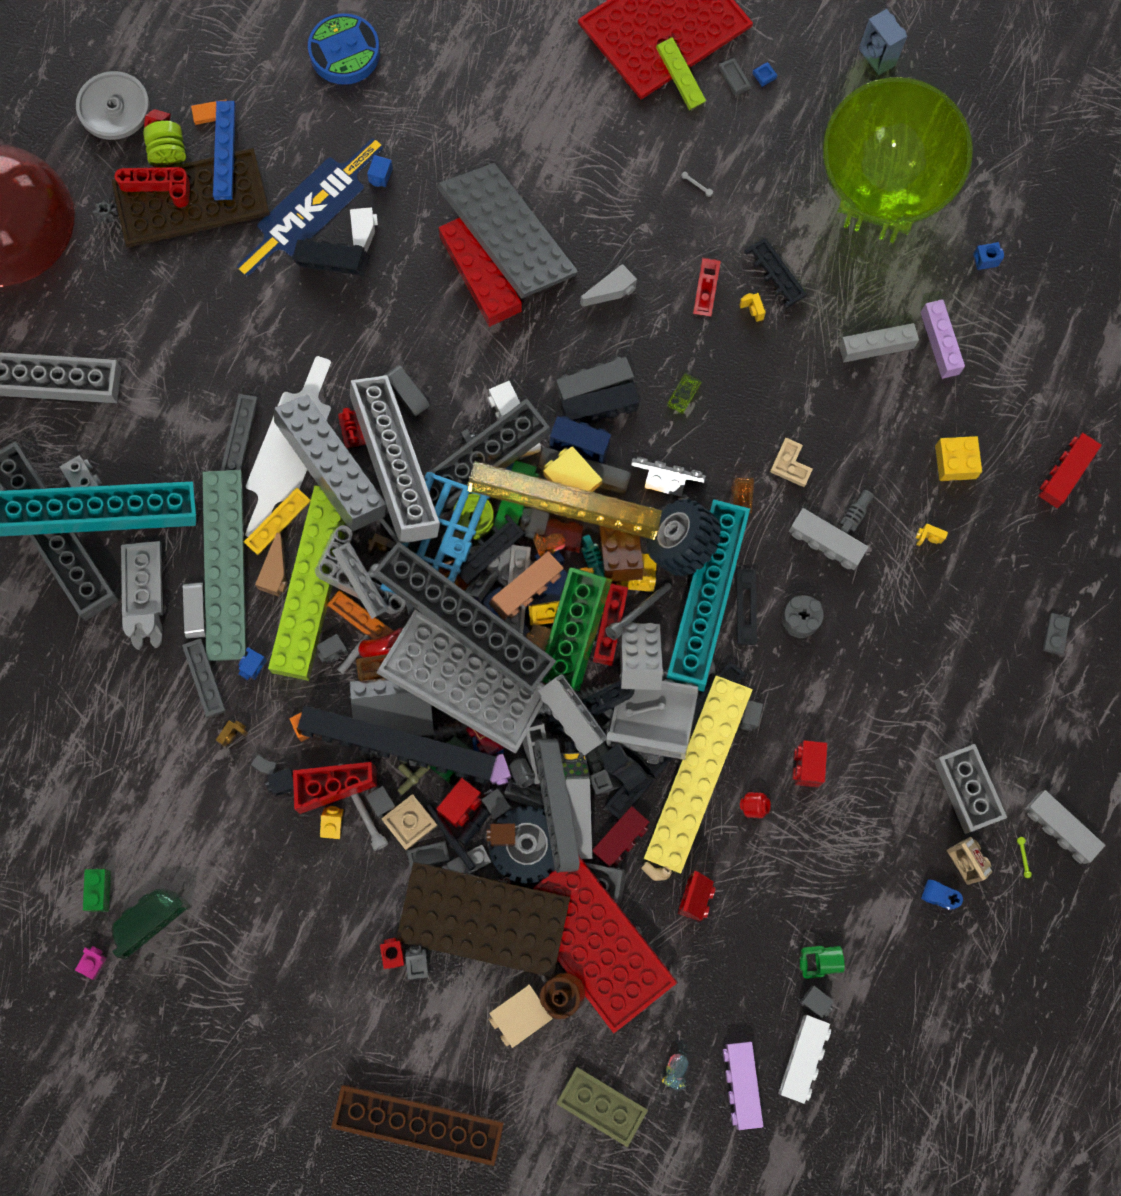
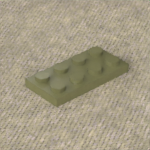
[556,1067,648,1147]

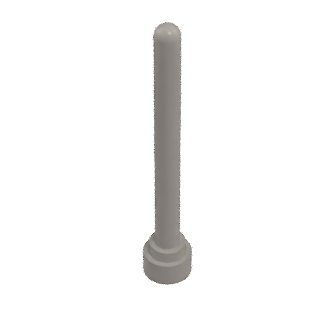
[339,764,389,851]

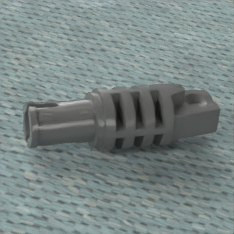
[840,490,874,534]

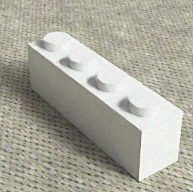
[487,381,541,460]
[778,1015,831,1104]

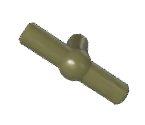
[398,763,430,795]

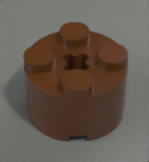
[540,973,585,1019]

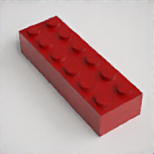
[439,218,522,327]

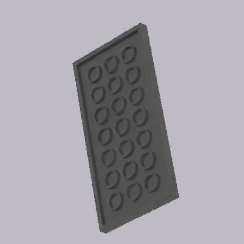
[437,163,578,299]

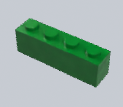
[492,461,539,535]

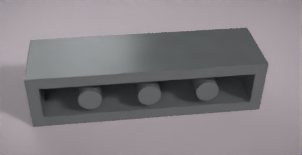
[556,357,634,401]

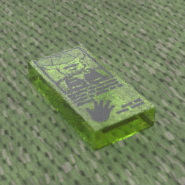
[667,373,701,414]

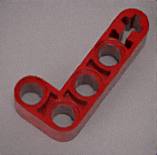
[114,167,190,208]

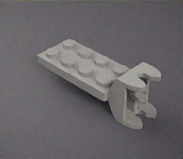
[121,541,163,650]

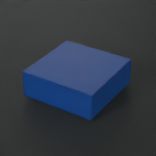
[752,62,777,87]

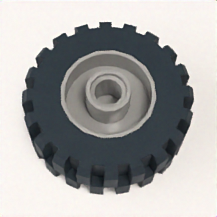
[646,499,721,576]
[489,806,555,885]

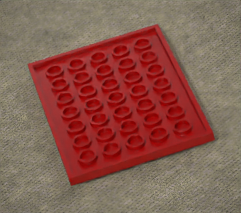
[578,0,753,100]

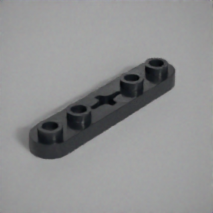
[547,680,635,735]

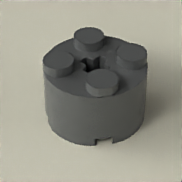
[782,596,824,638]

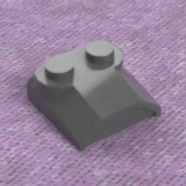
[585,863,626,906]

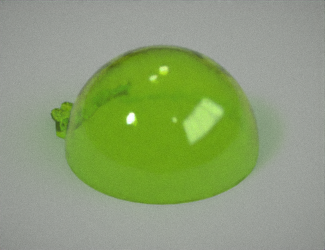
[822,77,973,243]

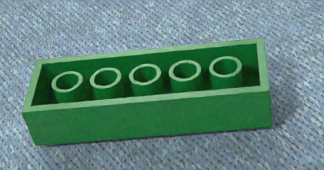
[542,567,612,692]

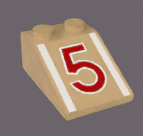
[947,837,992,885]

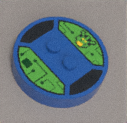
[308,14,380,84]

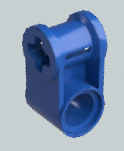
[921,879,963,910]

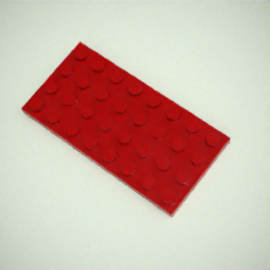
[533,856,678,1033]

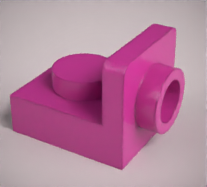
[75,946,107,980]

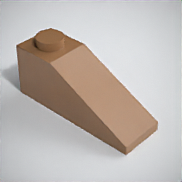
[255,533,288,597]

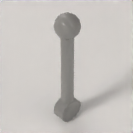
[681,172,713,197]
[625,702,666,718]

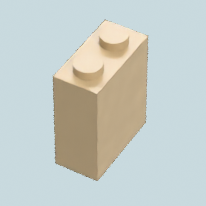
[488,984,553,1048]

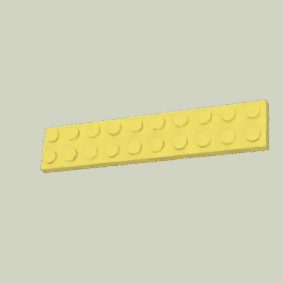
[644,676,753,874]

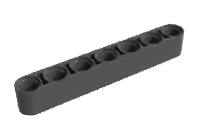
[534,739,580,873]

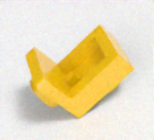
[320,806,344,839]

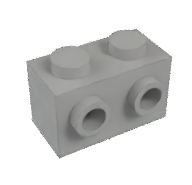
[60,455,102,487]

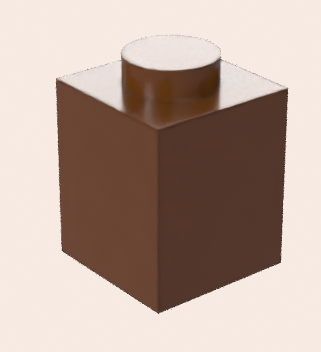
[487,823,515,846]

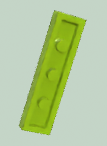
[656,37,706,111]

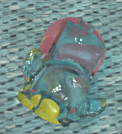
[662,1054,688,1090]

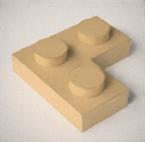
[770,438,812,487]

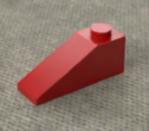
[693,257,721,316]

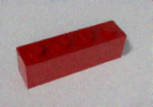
[1039,433,1102,508]
[593,584,628,666]

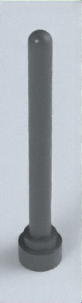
[605,582,672,640]

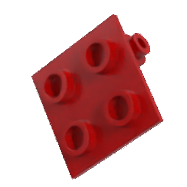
[338,408,366,449]

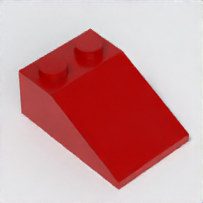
[677,871,716,921]

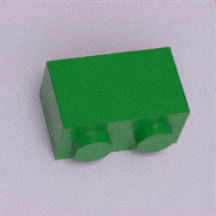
[83,869,111,912]

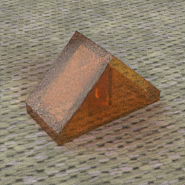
[731,478,754,513]

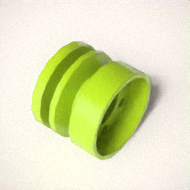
[143,121,186,168]
[454,494,494,540]

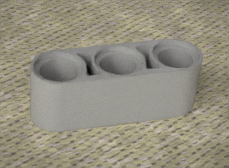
[183,582,206,638]

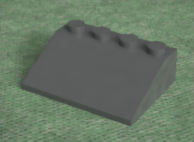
[350,678,434,737]

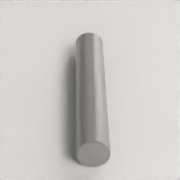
[337,634,371,674]

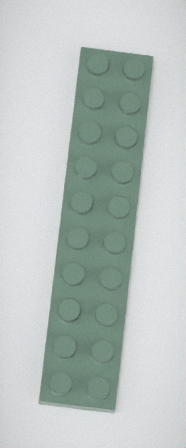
[203,470,246,661]

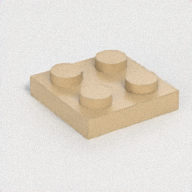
[382,794,437,850]

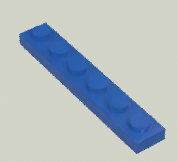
[213,101,236,200]

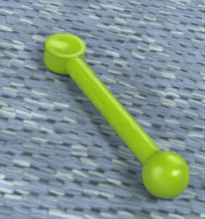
[1017,837,1032,878]

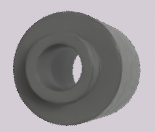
[509,757,534,788]

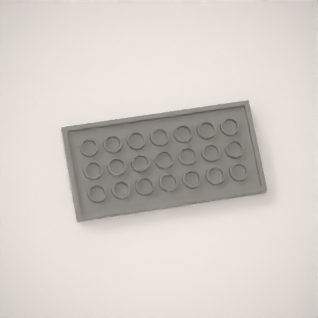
[377,610,545,753]

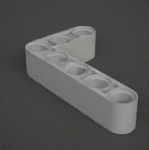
[315,525,405,614]

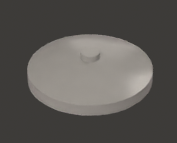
[76,71,150,140]

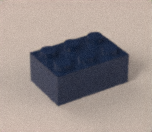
[549,416,611,464]

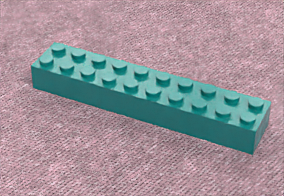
[0,482,196,536]
[667,499,750,692]

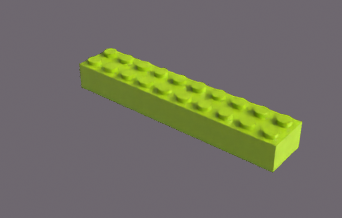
[268,486,347,681]

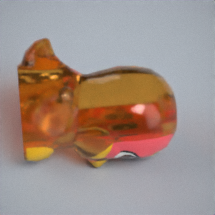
[533,533,566,557]

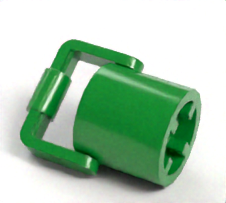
[799,946,845,978]

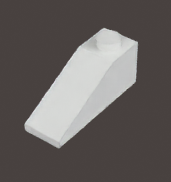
[350,207,378,252]

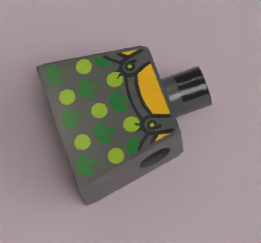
[560,742,591,785]

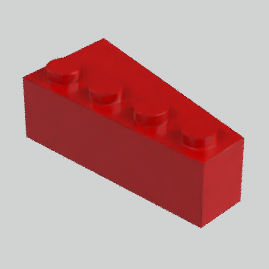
[293,762,377,814]

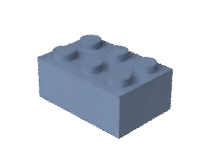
[859,9,907,75]

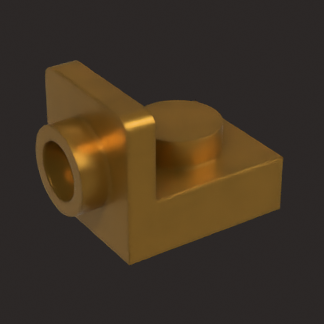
[216,720,248,747]

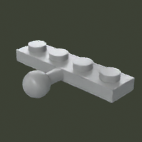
[332,542,388,619]

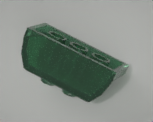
[112,888,191,959]

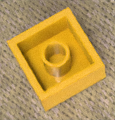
[935,436,982,481]

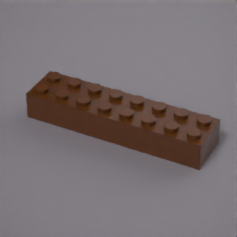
[331,1085,504,1166]

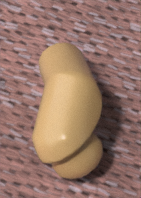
[641,862,672,881]

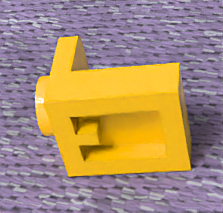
[739,293,766,322]
[915,524,948,546]

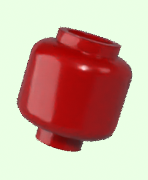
[740,792,771,818]

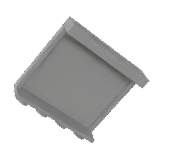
[606,673,698,760]

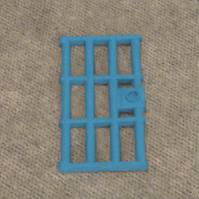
[380,472,491,594]

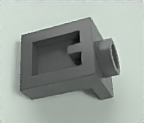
[406,946,428,979]

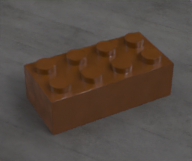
[597,503,643,582]

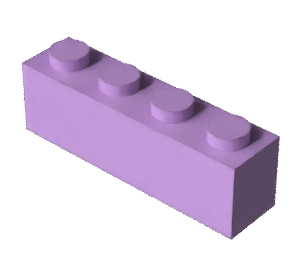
[921,300,965,379]
[723,1042,763,1130]

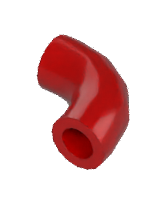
[358,628,403,659]

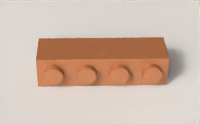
[489,551,564,621]

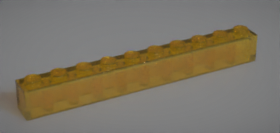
[467,462,662,540]

